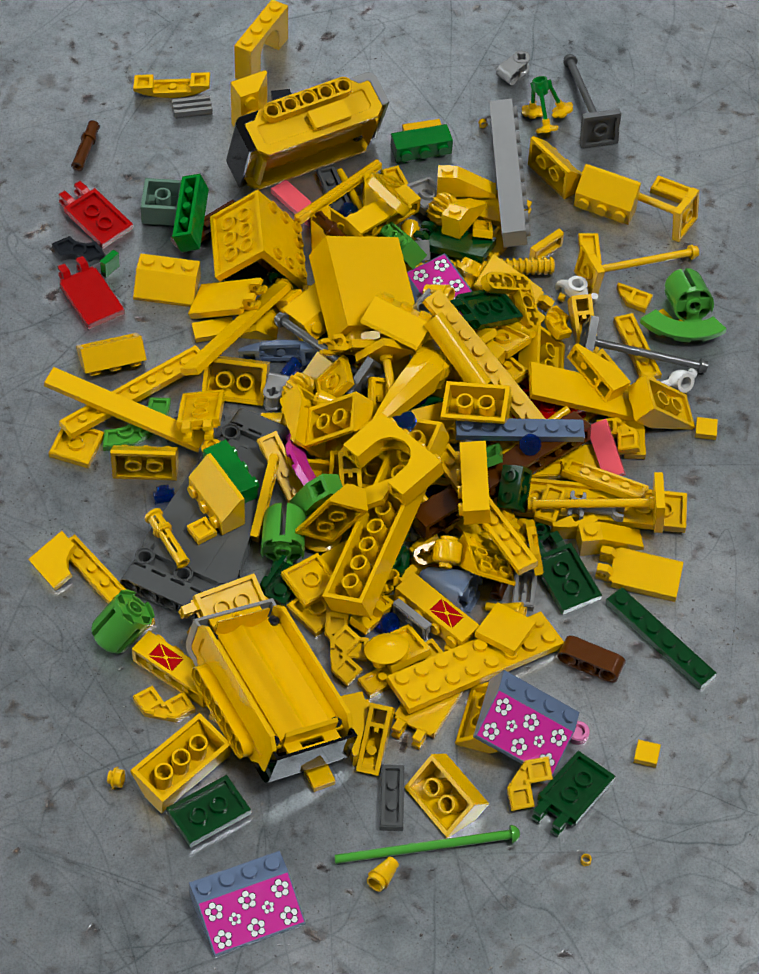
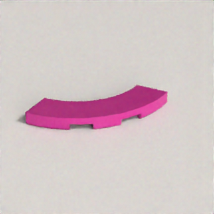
[285,433,316,486]

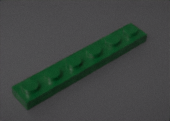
[605,587,717,690]

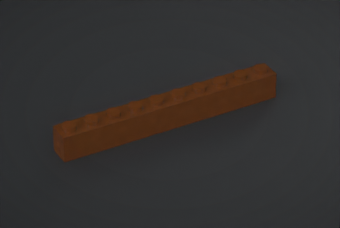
[411,411,591,541]

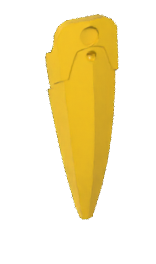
[372,339,454,420]

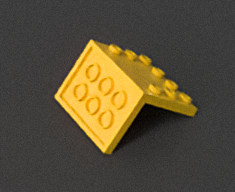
[210,189,308,289]

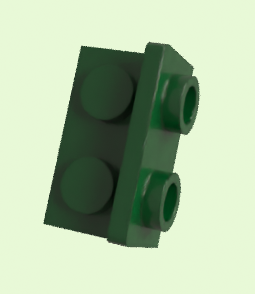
[497,464,532,513]
[260,555,294,607]

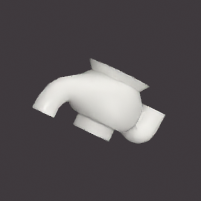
[555,276,598,304]
[661,368,697,393]

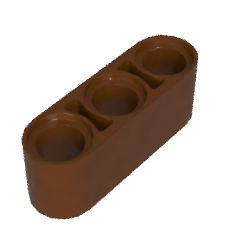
[557,635,626,683]

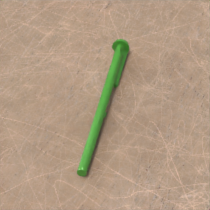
[334,825,520,864]

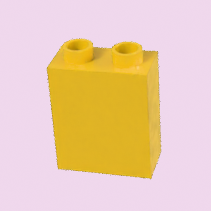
[309,236,415,343]

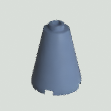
[419,566,483,613]

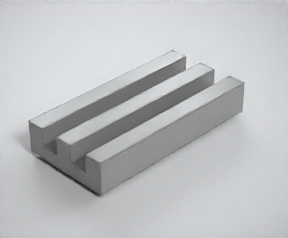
[172,95,213,118]
[512,570,537,611]
[392,598,432,640]

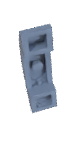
[238,340,319,366]

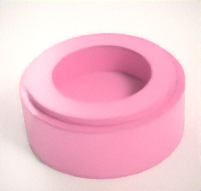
[570,721,590,745]

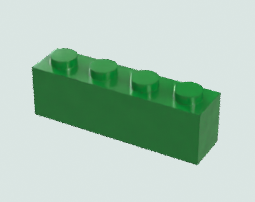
[172,173,209,252]

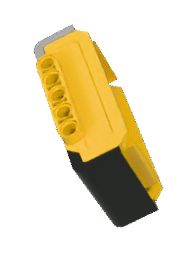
[226,72,389,190]
[186,598,358,783]

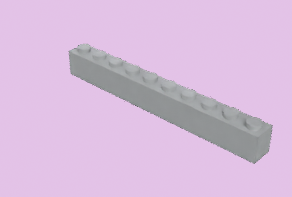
[489,99,531,247]

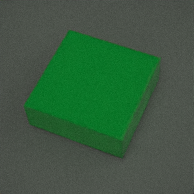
[100,250,120,278]

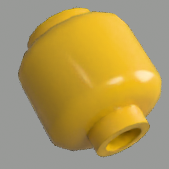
[432,536,463,569]

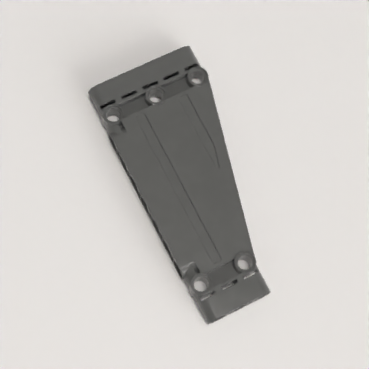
[120,408,290,620]

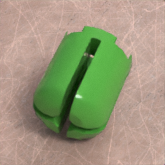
[664,268,714,322]
[260,503,306,565]
[91,590,155,654]

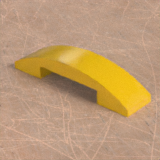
[133,72,210,98]

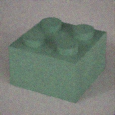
[141,178,181,225]

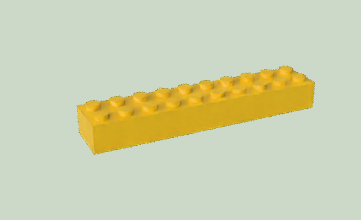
[322,417,450,617]

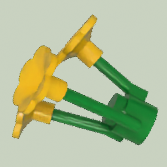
[521,76,573,133]

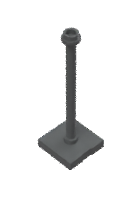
[563,54,621,149]
[274,312,385,398]
[579,315,708,374]

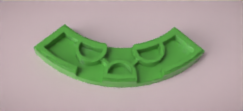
[640,309,727,342]
[103,397,171,451]

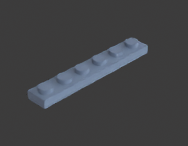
[455,419,585,442]

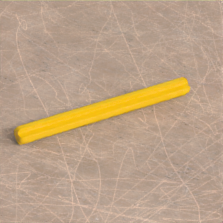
[294,159,382,225]

